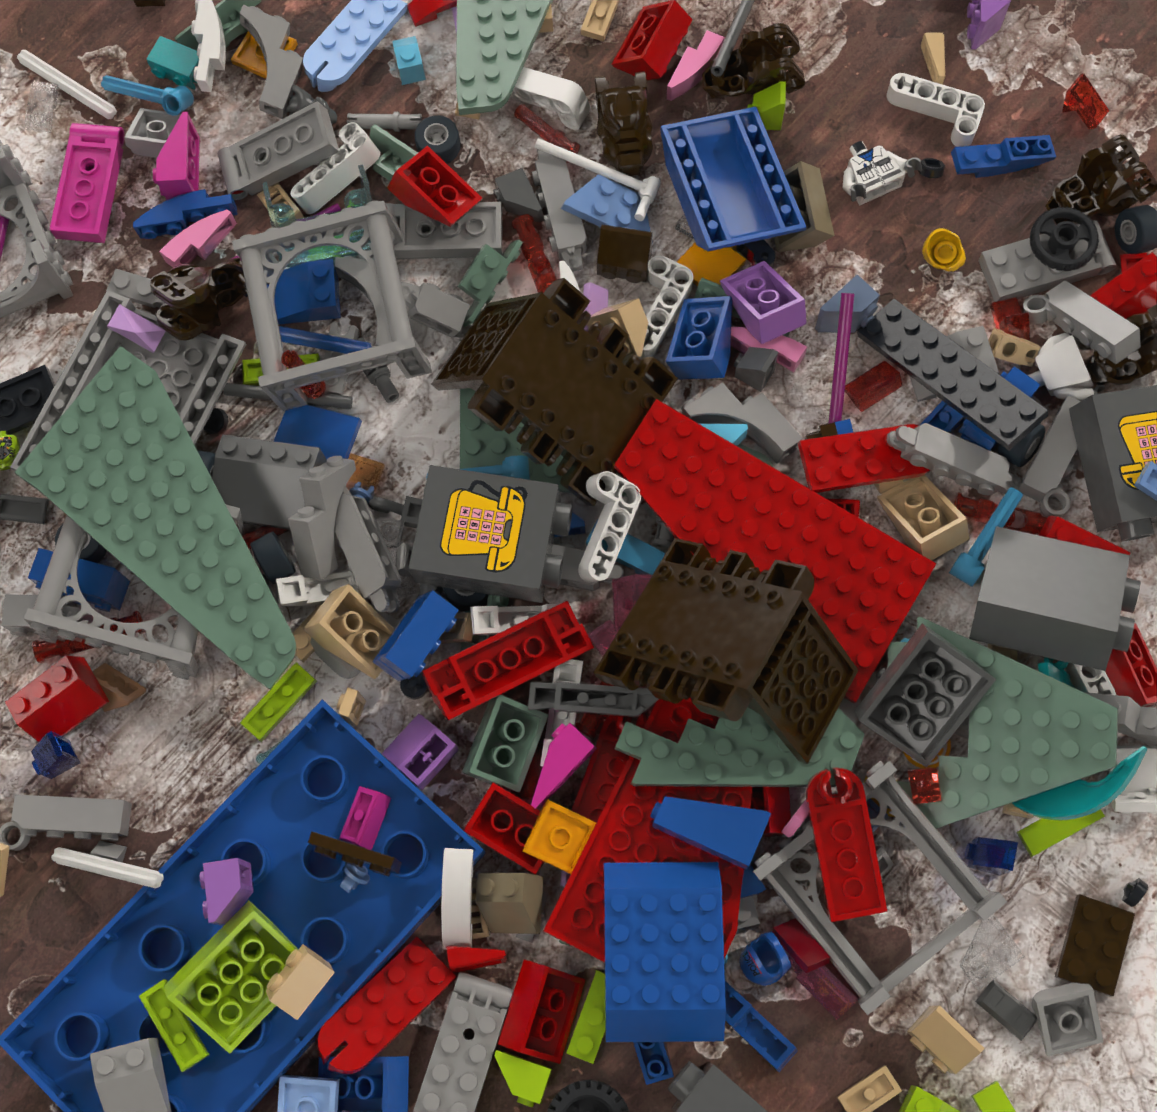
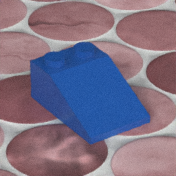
[268,259,341,325]
[666,296,732,380]
[318,1056,409,1112]

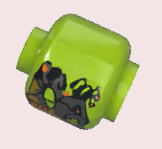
[0,431,21,471]

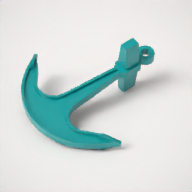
[1012,657,1147,820]

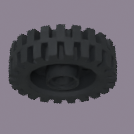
[547,1080,629,1112]

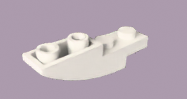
[191,0,226,92]

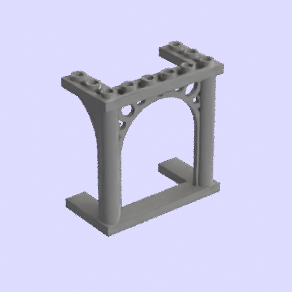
[0,140,73,318]
[232,200,432,411]
[24,504,244,680]
[753,761,1007,1015]

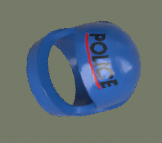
[739,931,792,986]

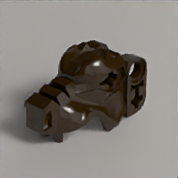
[702,23,805,99]
[595,72,653,176]
[1045,134,1157,224]
[150,258,248,341]
[1086,304,1157,385]

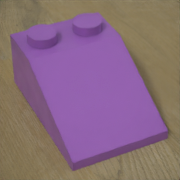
[720,261,807,344]

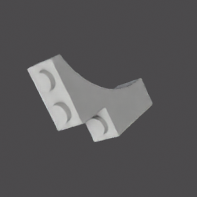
[240,5,303,119]
[334,256,409,346]
[681,382,803,463]
[288,456,356,580]
[1084,692,1157,746]

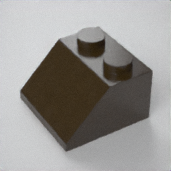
[596,225,652,283]

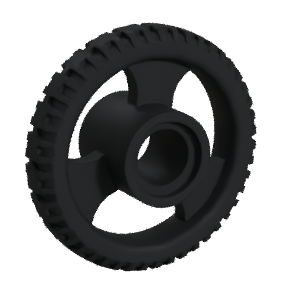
[1030,207,1099,271]

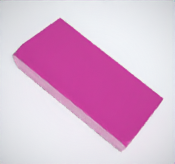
[339,786,391,850]

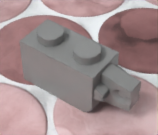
[401,281,470,338]
[1,594,82,636]

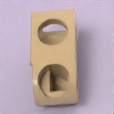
[988,328,1041,367]

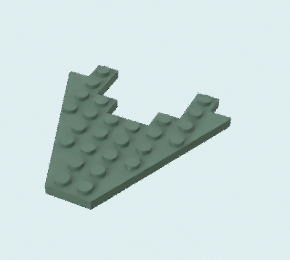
[887,617,1118,829]
[615,707,865,787]

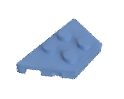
[561,174,653,242]

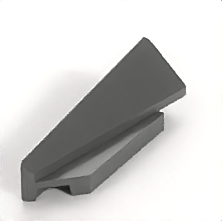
[528,682,659,717]

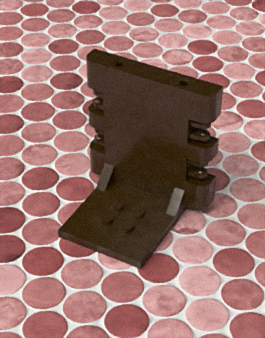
[431,278,678,506]
[593,538,859,764]

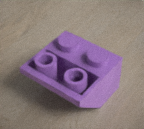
[967,0,1011,49]
[382,713,459,790]
[200,858,253,926]

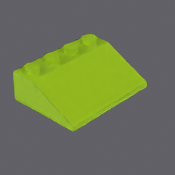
[164,900,298,1054]

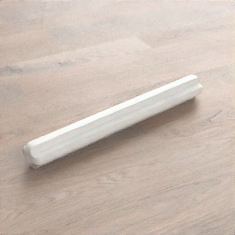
[17,50,117,119]
[51,847,164,888]

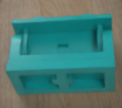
[146,36,199,90]

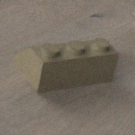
[774,161,835,252]

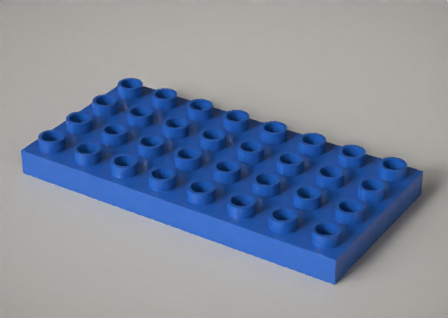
[0,699,486,1112]

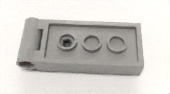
[217,101,339,200]
[386,202,502,259]
[978,220,1117,305]
[413,971,514,1112]

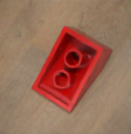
[387,146,482,227]

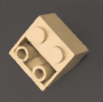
[587,298,648,362]

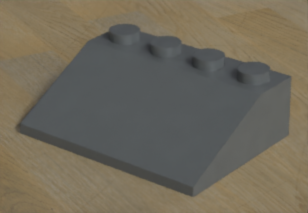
[212,434,327,530]
[855,623,996,768]

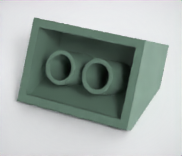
[462,695,548,793]

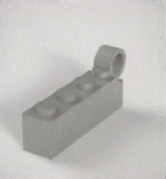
[1023,280,1141,364]
[1018,395,1081,518]
[0,795,132,851]

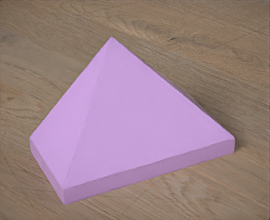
[107,304,166,353]

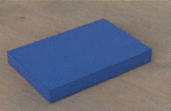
[274,405,362,459]

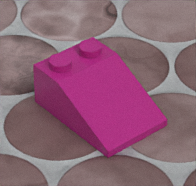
[153,112,200,200]
[531,723,597,809]

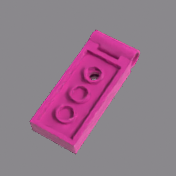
[49,123,125,243]

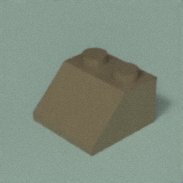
[476,873,543,934]

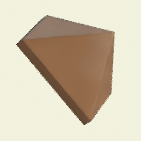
[92,663,146,712]

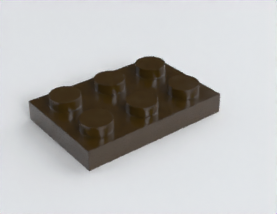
[308,832,402,877]
[1055,894,1135,997]

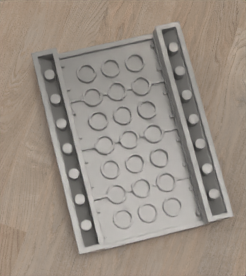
[10,290,246,471]

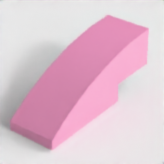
[667,30,725,101]
[159,210,237,268]
[731,327,807,373]

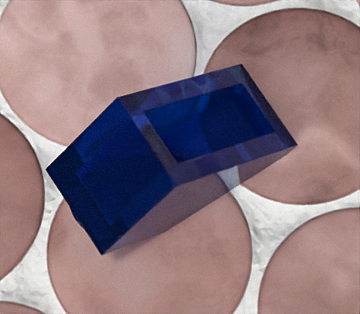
[31,731,80,779]
[965,837,1018,876]

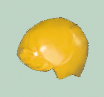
[922,228,966,272]

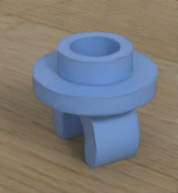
[349,482,374,503]
[340,864,370,893]

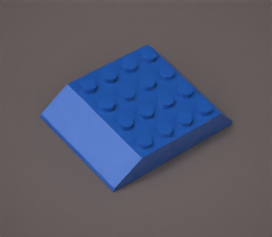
[661,107,807,251]
[604,862,726,1042]

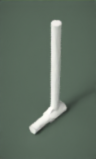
[534,138,661,221]

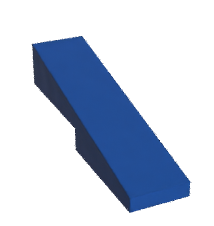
[725,981,798,1072]

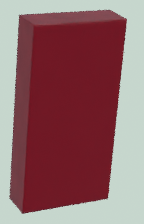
[772,918,830,973]

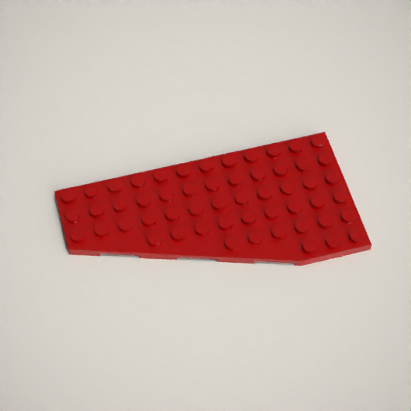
[614,399,937,703]
[543,697,753,963]

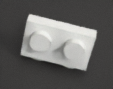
[1109,746,1157,814]

